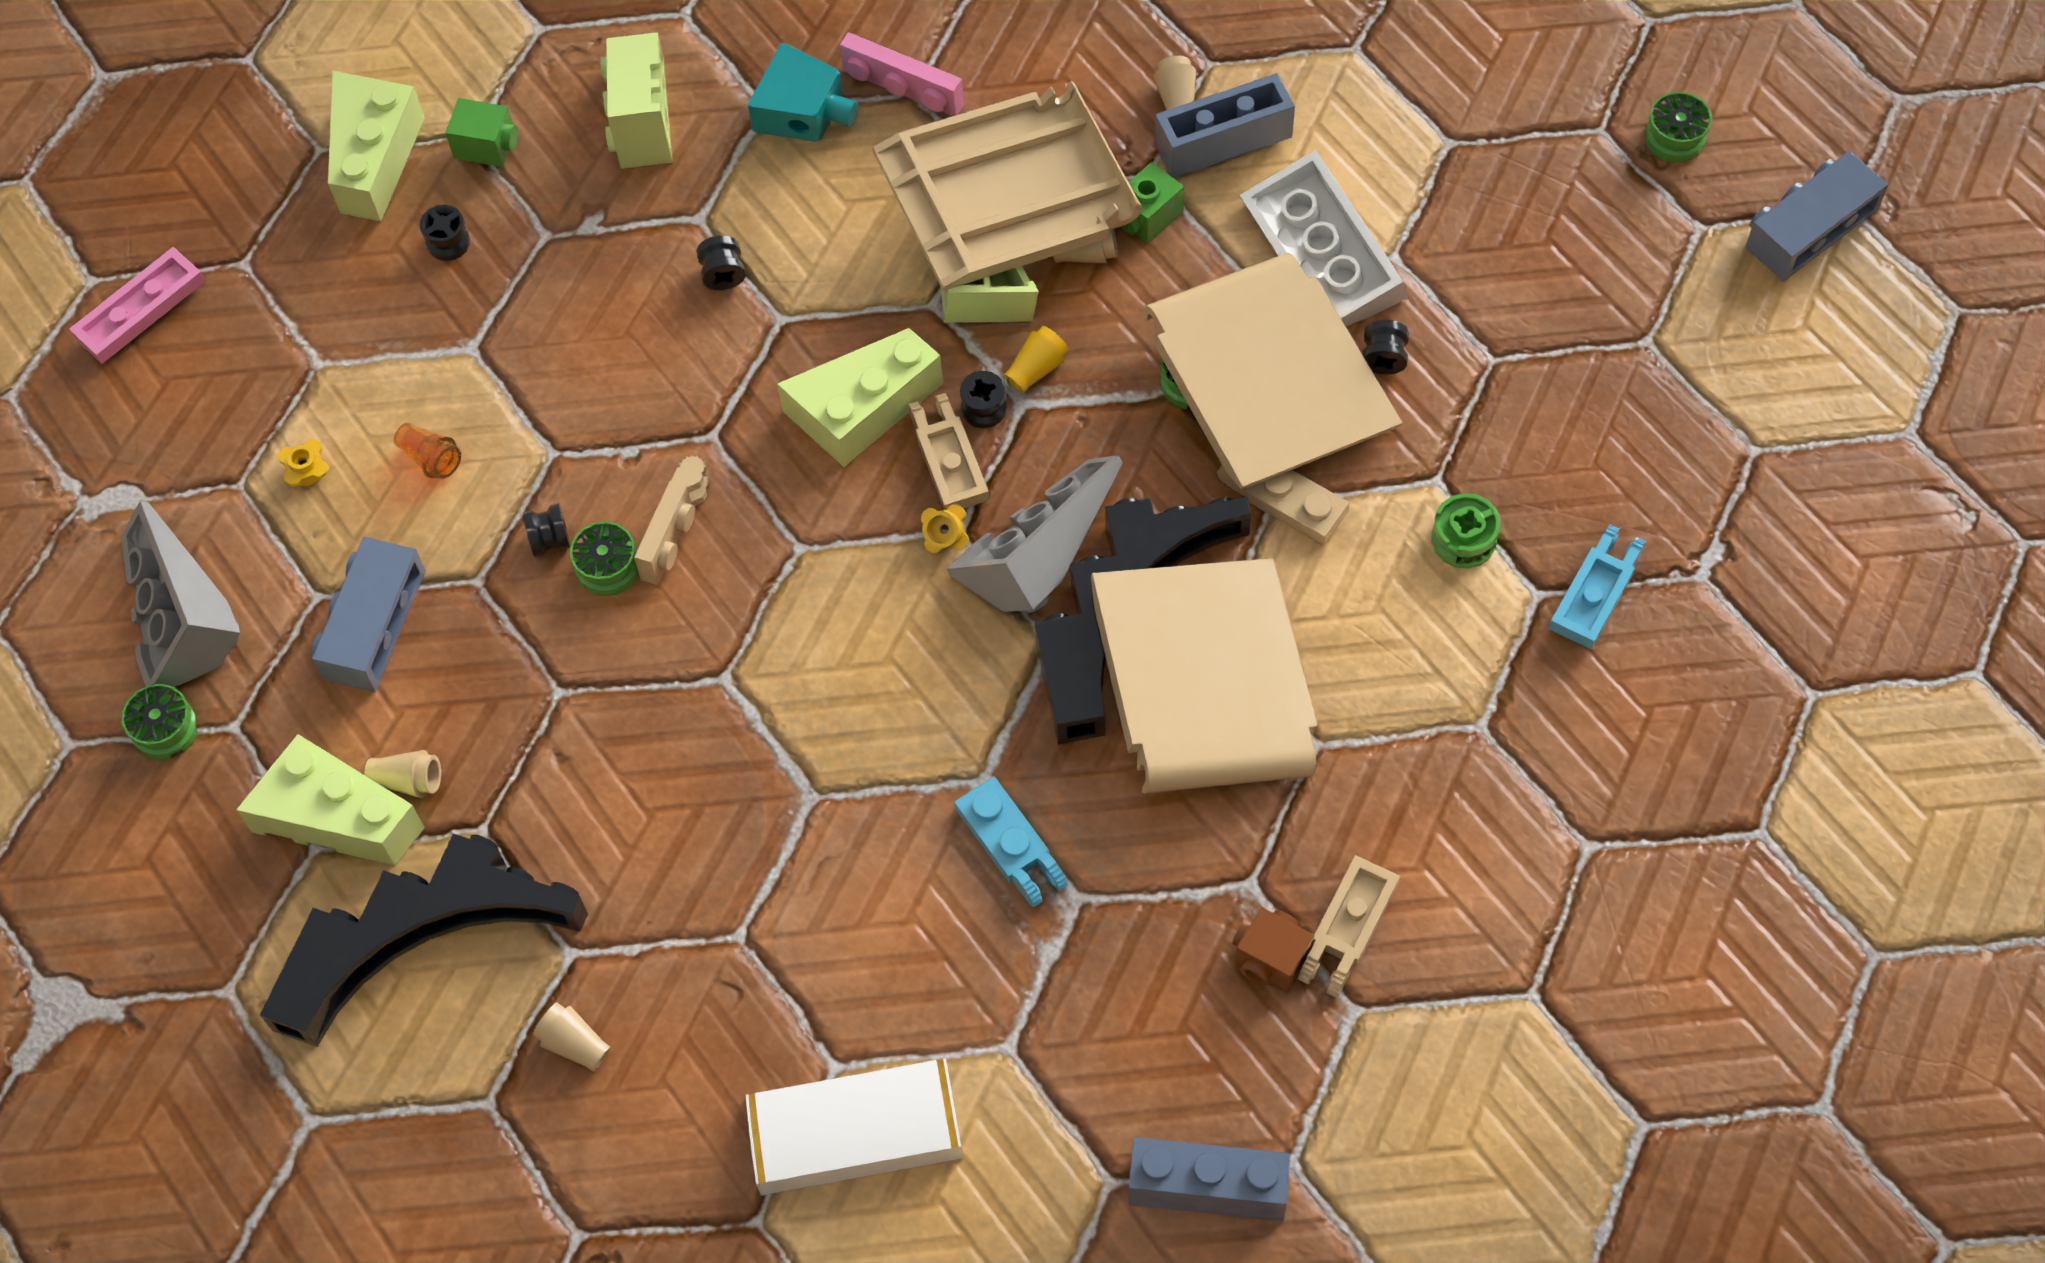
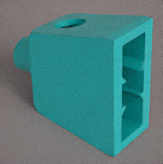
[748,43,859,142]

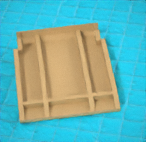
[872,81,1142,291]
[1143,253,1402,490]
[1091,558,1318,794]

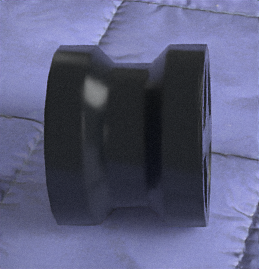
[420,205,470,261]
[696,235,746,290]
[1363,320,1409,375]
[960,371,1007,428]
[523,503,571,557]

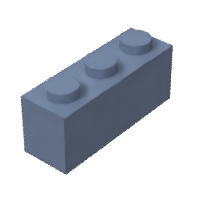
[1155,73,1295,178]
[1745,150,1888,282]
[311,537,426,692]
[1129,1137,1291,1221]

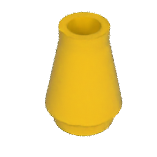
[1003,326,1069,394]

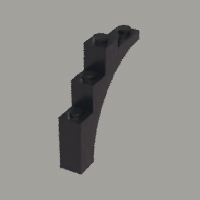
[1035,497,1251,745]
[260,833,588,1047]

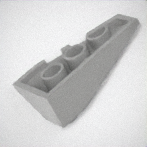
[947,455,1123,613]
[121,501,240,695]

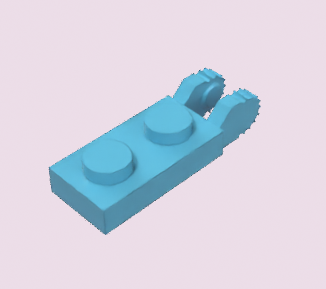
[1549,525,1646,650]
[954,776,1068,908]

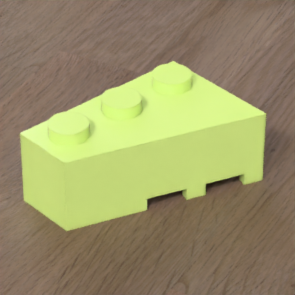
[941,266,1039,323]
[777,328,943,467]

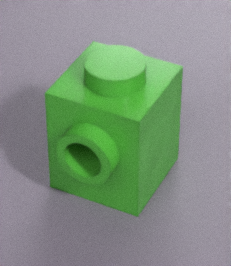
[445,98,518,167]
[1120,162,1184,244]

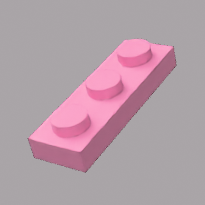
[840,32,964,116]
[69,247,206,364]

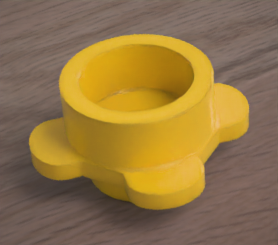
[278,439,329,487]
[921,504,969,554]

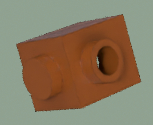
[1232,907,1314,993]

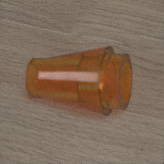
[394,423,461,479]

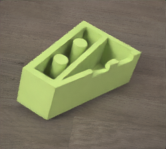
[600,32,673,169]
[328,71,425,222]
[236,734,425,866]

